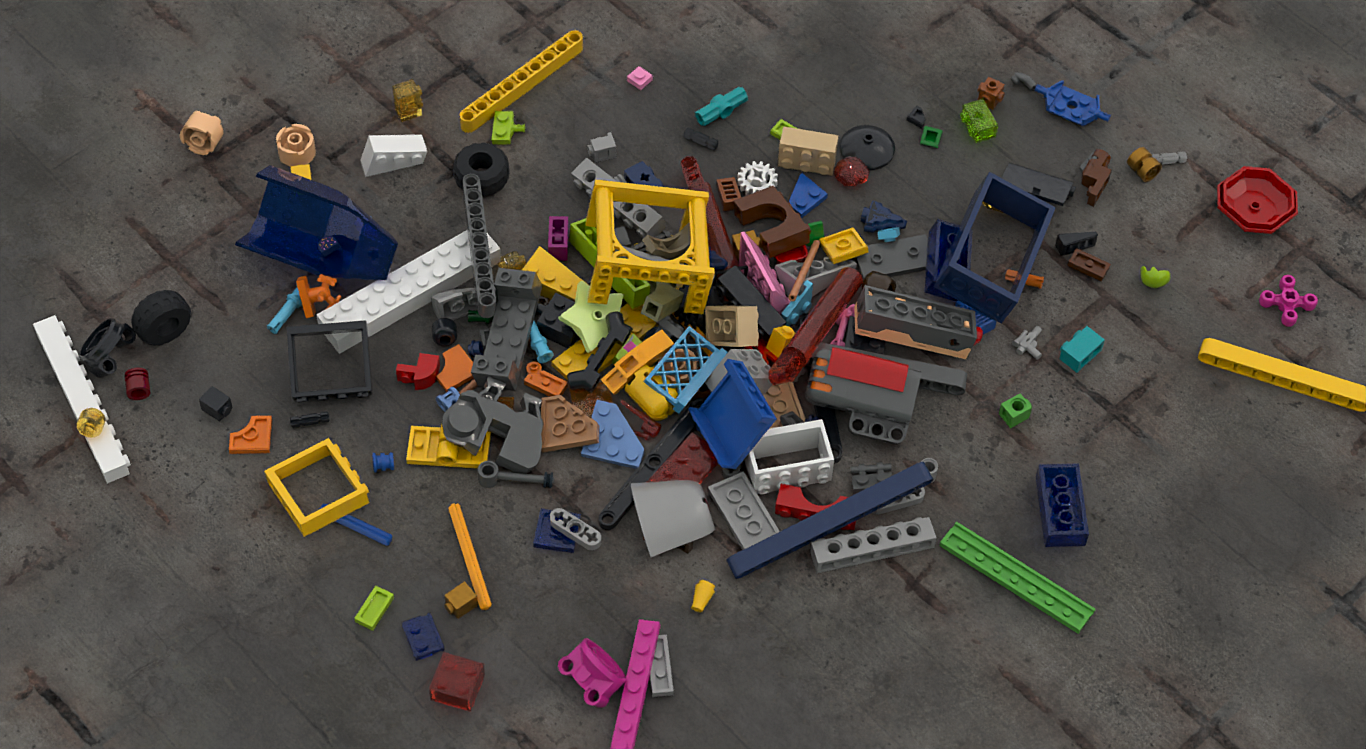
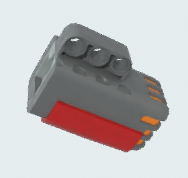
[805,347,921,444]

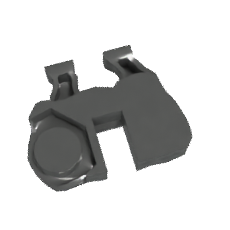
[442,376,544,474]

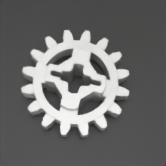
[737,161,778,196]

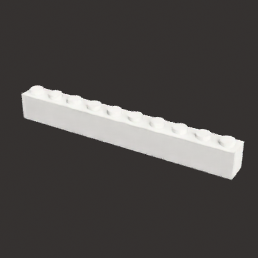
[33,315,131,484]

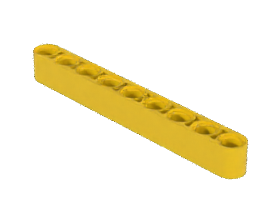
[460,30,583,133]
[1198,338,1366,412]

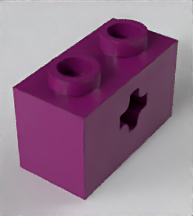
[548,216,569,261]

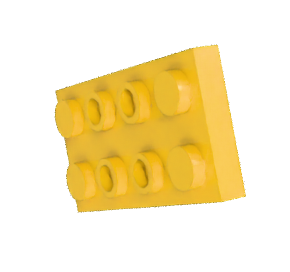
[406,424,491,468]

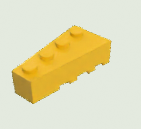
[522,246,587,302]

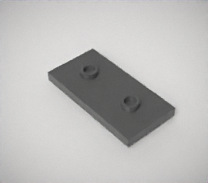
[855,234,937,280]

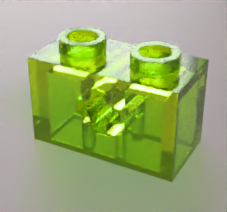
[960,99,998,143]

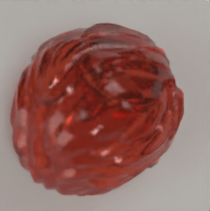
[834,157,869,187]

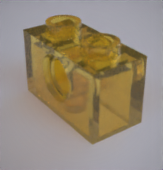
[392,79,424,122]

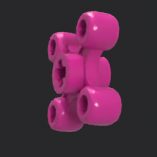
[1259,275,1318,327]

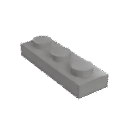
[650,635,674,697]

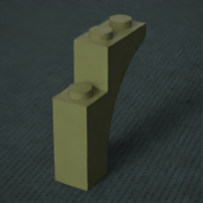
[641,281,684,322]

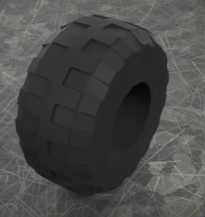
[453,142,509,197]
[131,290,191,345]

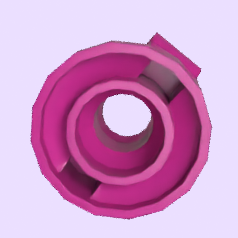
[558,638,627,708]

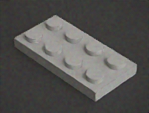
[708,471,780,550]

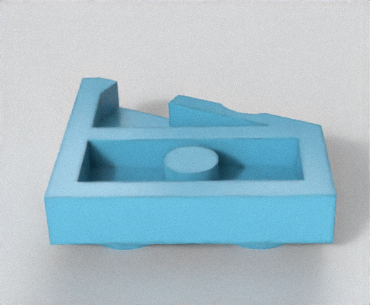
[781,280,813,326]

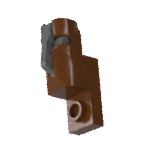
[1080,149,1112,207]

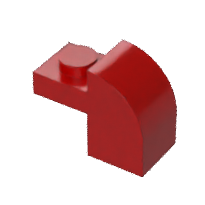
[396,353,440,390]

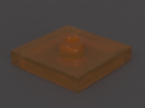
[569,382,613,418]

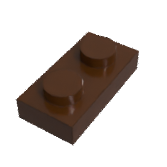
[1067,248,1111,282]

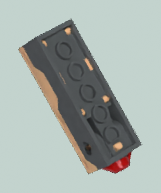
[854,285,983,359]

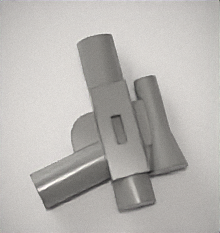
[1012,326,1042,360]

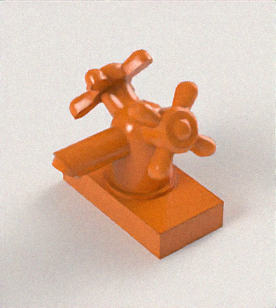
[296,274,341,318]

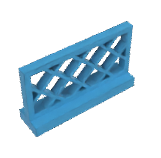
[643,326,728,414]

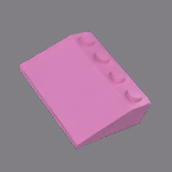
[738,232,791,315]

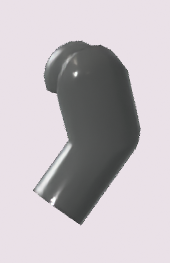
[1011,72,1037,91]

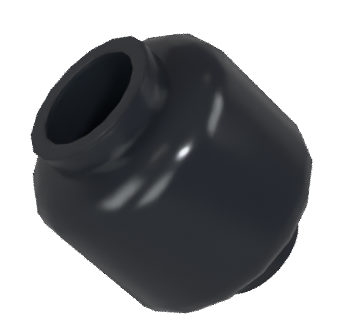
[432,318,457,346]

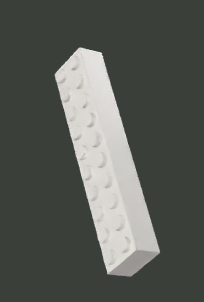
[316,230,501,354]

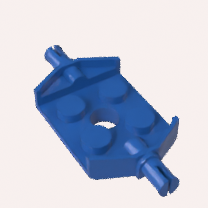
[1034,80,1111,126]

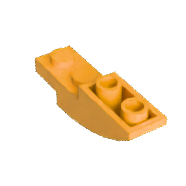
[601,330,674,395]

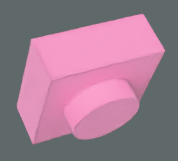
[627,66,653,90]

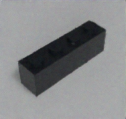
[715,265,786,342]

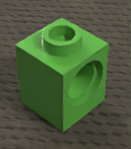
[999,393,1032,428]

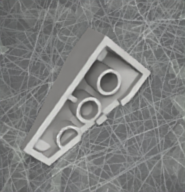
[775,257,857,297]
[431,286,499,320]

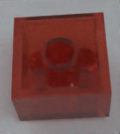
[429,652,485,711]

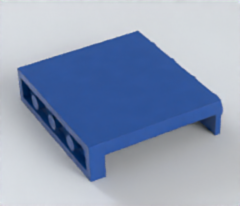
[689,359,777,469]

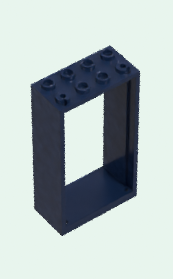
[934,172,1055,324]

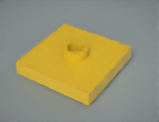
[819,227,869,264]

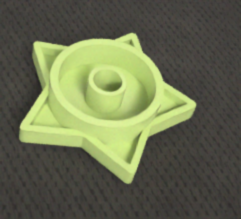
[558,281,623,353]

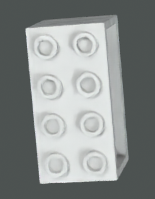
[744,419,834,494]

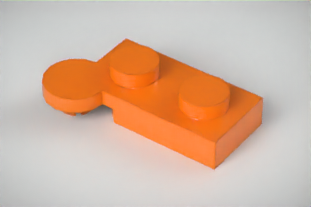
[524,362,568,397]

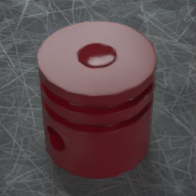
[124,367,150,400]

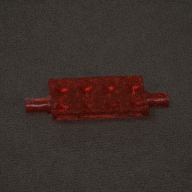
[647,432,718,484]

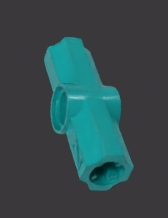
[695,87,748,126]

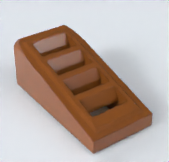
[716,177,741,211]

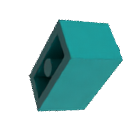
[1059,326,1105,373]

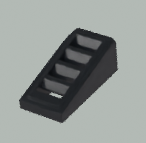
[1055,231,1098,256]

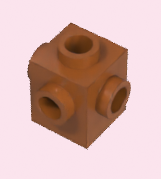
[977,77,1005,110]

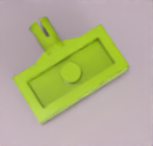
[491,111,525,145]

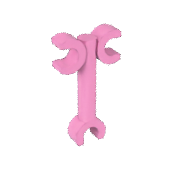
[830,304,855,347]

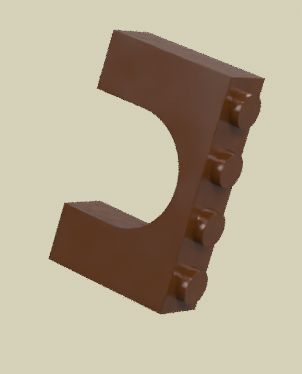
[734,186,811,258]

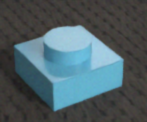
[877,227,900,242]

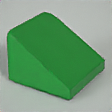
[920,126,943,148]
[806,221,824,246]

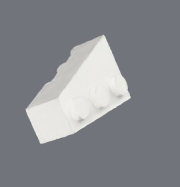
[361,135,427,177]

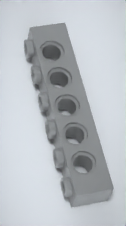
[571,158,667,238]
[810,517,936,573]

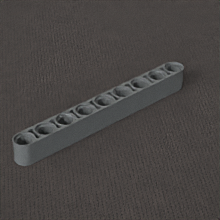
[463,174,496,318]
[793,339,967,395]

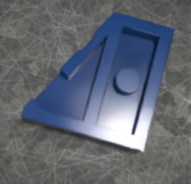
[789,173,828,218]

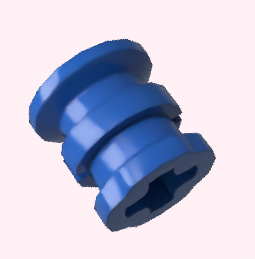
[372,452,394,473]

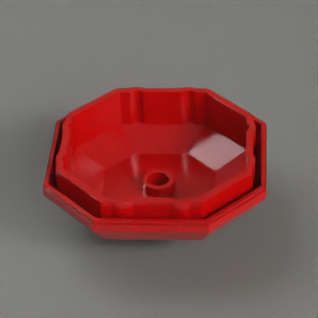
[1217,166,1298,234]

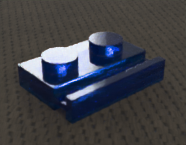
[401,612,445,661]

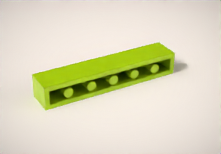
[569,218,651,309]

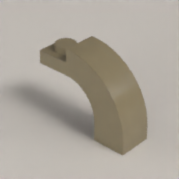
[642,223,709,260]

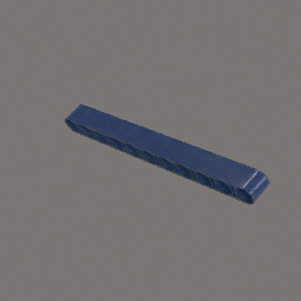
[726,462,934,579]

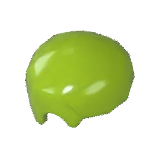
[1140,266,1171,288]

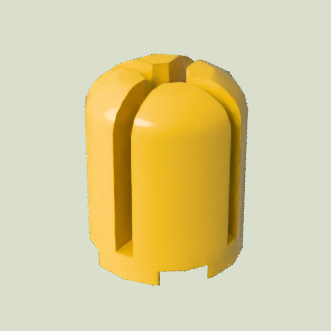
[625,365,678,421]

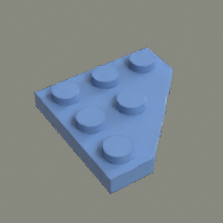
[581,400,644,469]

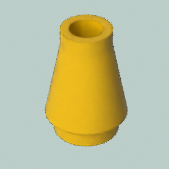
[691,580,715,612]

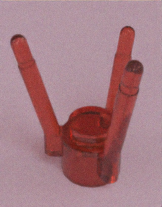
[620,400,662,440]

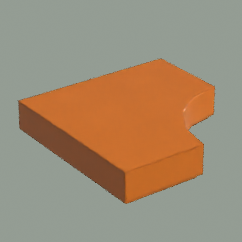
[436,344,474,392]
[229,416,272,454]

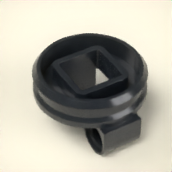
[79,318,136,378]

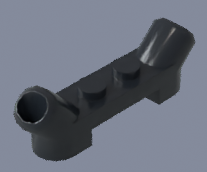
[567,311,633,393]

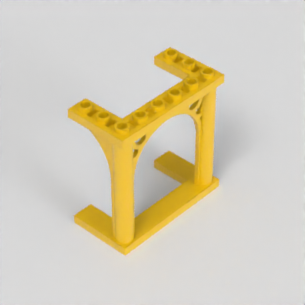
[586,179,715,314]

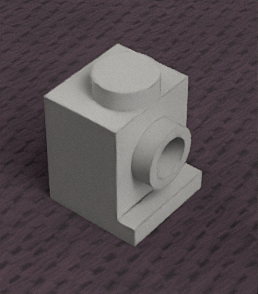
[587,132,616,162]

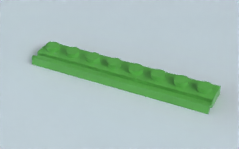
[939,521,1095,634]

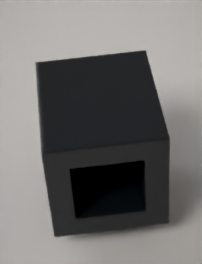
[199,386,233,422]

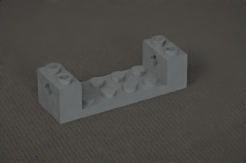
[471,268,542,391]

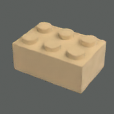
[778,126,838,176]
[705,305,759,347]

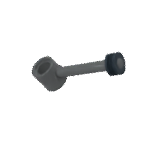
[478,461,555,488]

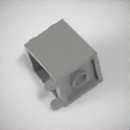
[705,349,777,395]

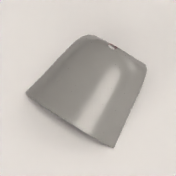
[631,480,715,557]

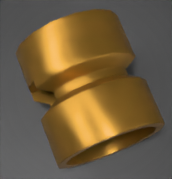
[1127,147,1162,182]

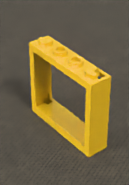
[264,438,369,537]

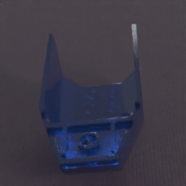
[235,165,398,280]

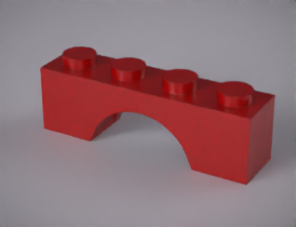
[775,483,856,530]

